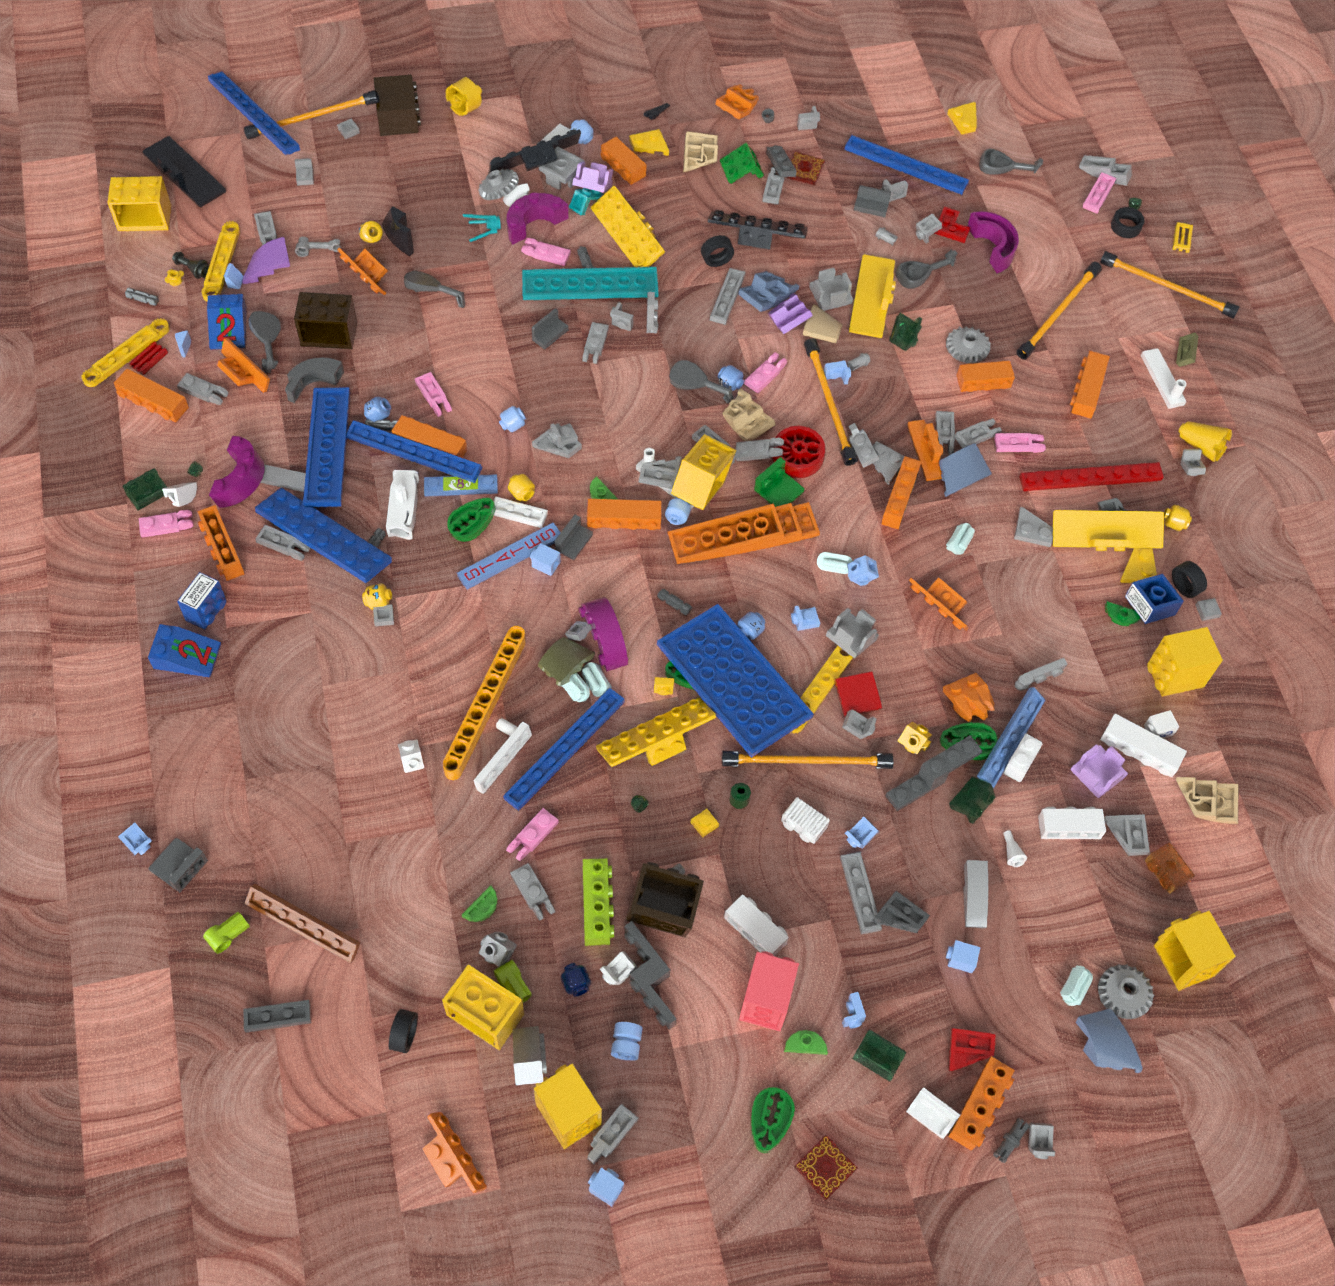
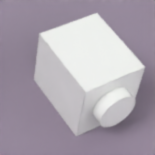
[1144,710,1179,738]

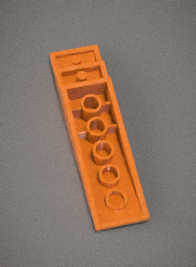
[667,502,820,564]

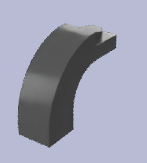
[285,357,344,403]

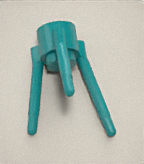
[462,214,501,242]

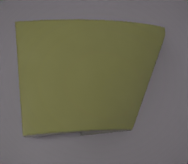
[538,637,595,686]

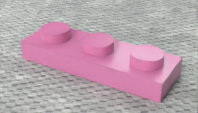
[1082,172,1116,214]

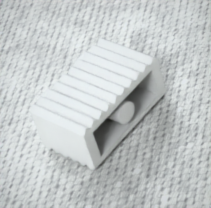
[1003,734,1042,782]
[781,797,830,844]

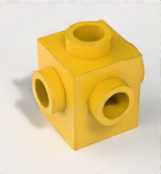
[898,722,932,754]

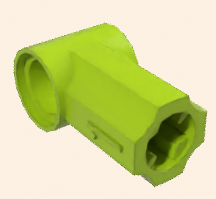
[203,912,250,954]
[493,960,532,1003]

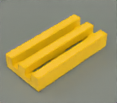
[1172,222,1193,253]

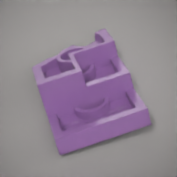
[242,237,290,284]
[768,293,813,334]

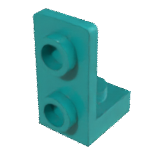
[569,188,604,216]

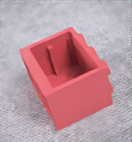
[739,951,799,1031]

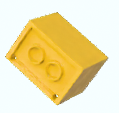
[107,176,171,231]
[671,434,736,510]
[1147,627,1223,697]
[1154,910,1236,991]
[442,964,524,1050]
[534,1064,602,1150]

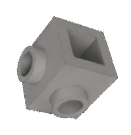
[479,931,517,967]

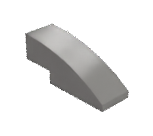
[1079,155,1132,186]
[963,860,988,928]

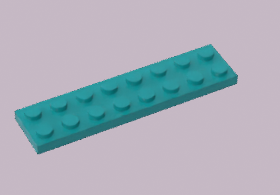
[522,267,659,300]

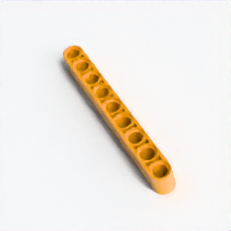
[443,626,526,780]

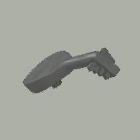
[979,149,1043,175]
[895,249,958,289]
[404,271,466,308]
[248,311,281,373]
[669,360,734,404]

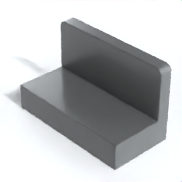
[854,185,891,217]
[532,308,569,350]
[555,514,593,560]

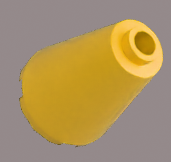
[1179,421,1232,462]

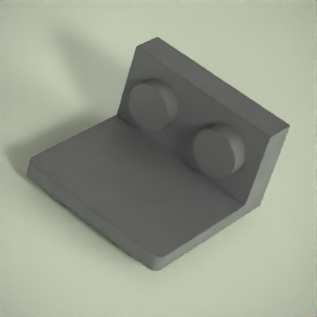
[148,838,208,893]

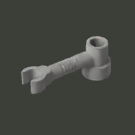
[295,237,341,257]

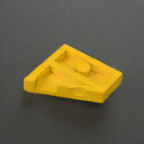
[947,102,977,135]
[629,129,669,156]
[1120,548,1157,583]

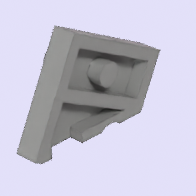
[532,423,582,458]
[873,441,904,485]
[639,456,681,489]
[1014,507,1053,547]
[1104,814,1150,856]

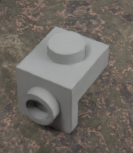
[797,106,820,130]
[610,302,633,331]
[1180,449,1206,476]
[842,709,877,739]
[1028,1122,1055,1159]

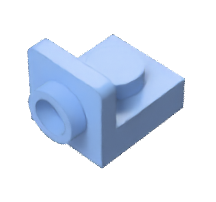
[824,361,851,385]
[791,606,820,631]
[842,992,866,1029]

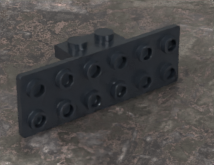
[488,129,581,173]
[142,136,226,207]
[708,210,808,250]

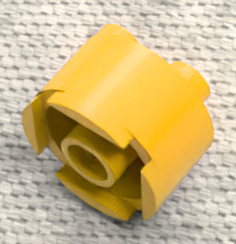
[445,77,482,116]

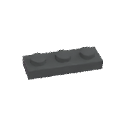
[766,146,797,177]
[243,1000,312,1033]

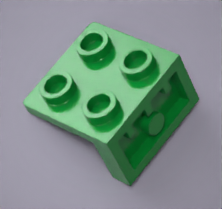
[720,143,765,184]
[754,457,805,507]

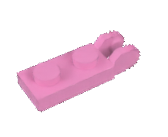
[522,238,570,266]
[744,352,787,393]
[415,372,452,417]
[994,433,1046,453]
[139,510,193,537]
[507,808,559,861]

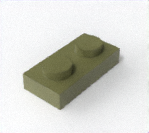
[1176,332,1199,367]

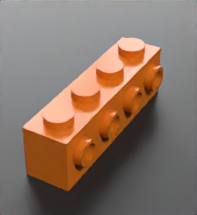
[197,505,245,581]
[948,1056,1015,1151]

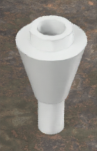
[1003,830,1027,867]

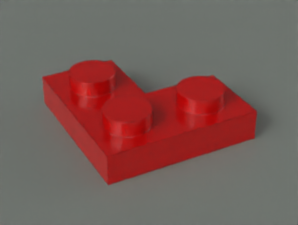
[934,206,970,243]

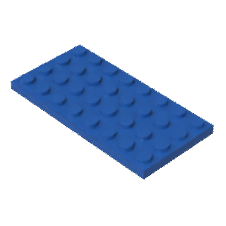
[657,604,814,758]

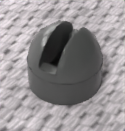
[762,109,775,123]

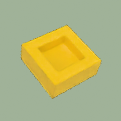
[654,677,674,695]
[690,809,719,838]

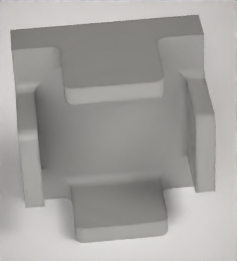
[539,147,584,190]
[809,268,853,311]
[826,608,879,659]

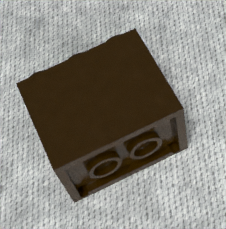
[373,74,421,136]
[294,292,357,349]
[625,862,704,938]

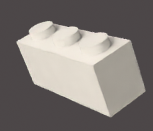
[1038,807,1106,839]
[724,894,789,956]

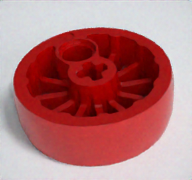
[772,426,826,478]

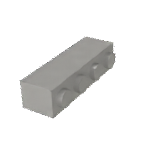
[513,1026,547,1085]

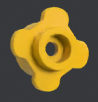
[165,269,184,286]

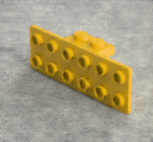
[591,186,665,267]
[849,254,896,338]
[1052,510,1164,551]
[596,698,716,767]

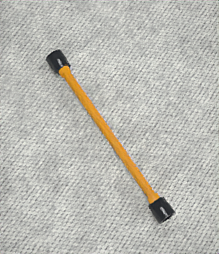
[244,90,380,140]
[1100,251,1240,319]
[1016,262,1102,360]
[804,338,858,466]
[722,751,894,769]

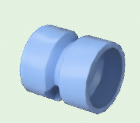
[611,1022,643,1060]

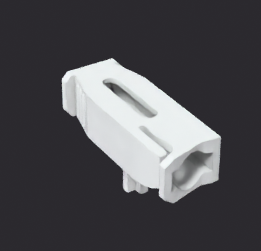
[386,470,419,540]

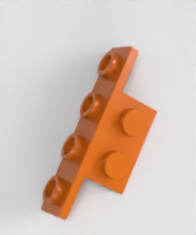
[337,248,388,295]
[217,338,270,393]
[907,420,943,481]
[908,578,969,631]
[423,1112,487,1193]

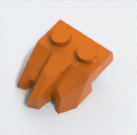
[715,84,759,119]
[943,673,995,722]

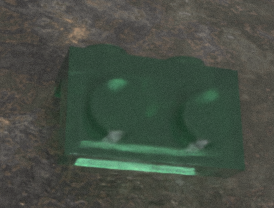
[889,312,922,351]
[122,468,167,511]
[949,777,996,824]
[852,1030,906,1082]

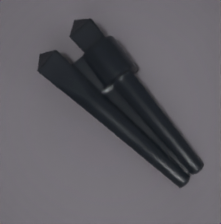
[644,103,670,120]

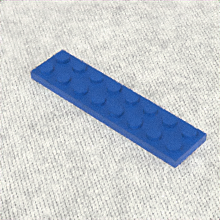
[303,387,350,507]
[255,487,392,583]

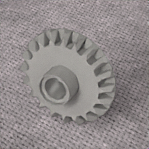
[478,169,519,200]
[946,326,991,363]
[1098,964,1154,1019]

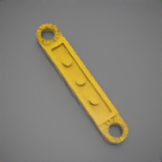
[201,221,240,301]
[81,318,170,387]
[790,646,853,734]

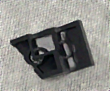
[382,206,414,257]

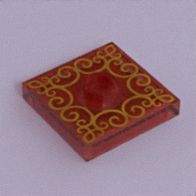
[786,151,825,185]
[794,1135,858,1201]

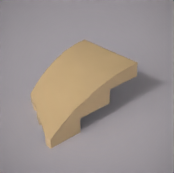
[683,131,718,172]
[803,305,843,343]
[723,389,775,441]
[1176,777,1239,824]

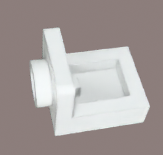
[398,740,424,773]
[600,951,638,985]

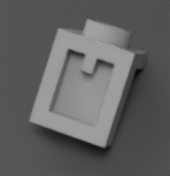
[295,158,314,186]
[881,179,908,202]
[916,213,942,243]
[549,423,578,448]

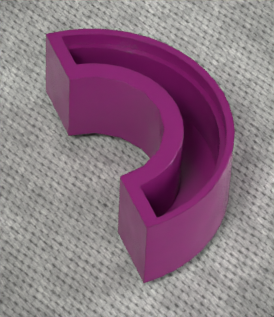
[507,193,569,245]
[967,211,1019,273]
[209,436,265,508]
[578,597,628,672]

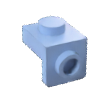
[845,817,879,849]
[118,823,152,855]

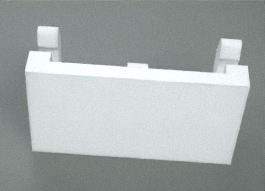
[906,1087,960,1139]

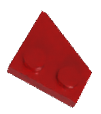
[948,1028,996,1072]

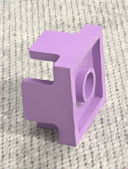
[572,161,613,193]
[1070,744,1128,798]

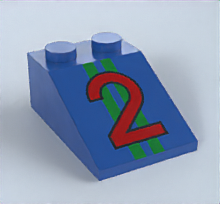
[207,294,247,350]
[148,624,221,677]

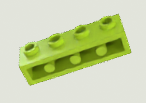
[583,858,614,946]

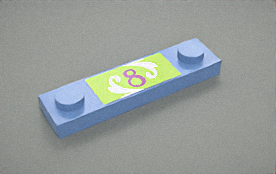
[424,474,498,496]

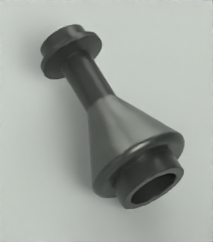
[172,252,209,279]

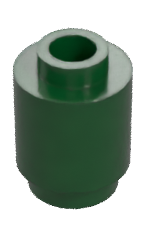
[729,783,751,809]

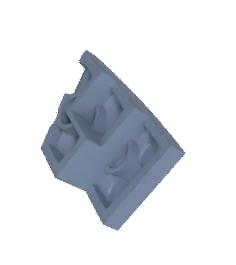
[738,271,800,312]
[939,443,992,497]
[1076,1009,1143,1073]

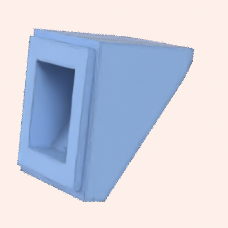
[224,263,244,289]
[175,331,191,358]

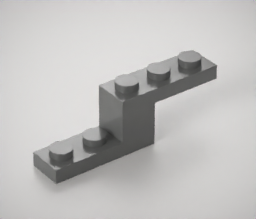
[885,735,982,811]
[624,921,677,1030]

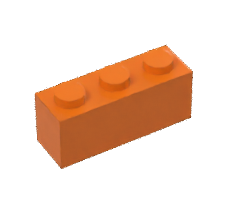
[601,137,647,185]
[956,361,1015,392]

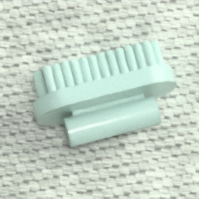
[946,523,975,555]
[817,552,853,574]
[582,662,612,697]
[562,673,590,702]
[1060,966,1093,1006]

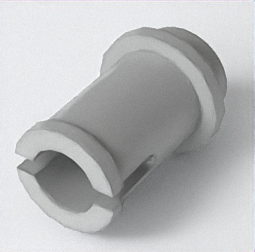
[876,227,898,246]
[847,353,871,371]

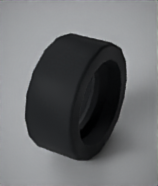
[1111,207,1145,238]
[701,235,734,267]
[1172,561,1207,598]
[388,1009,418,1054]

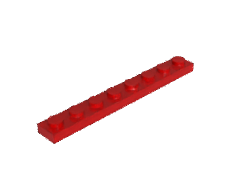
[1019,462,1164,491]

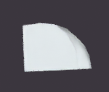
[503,183,530,207]
[162,482,197,507]

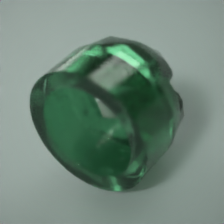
[1128,198,1142,210]
[187,461,203,477]
[631,795,649,813]

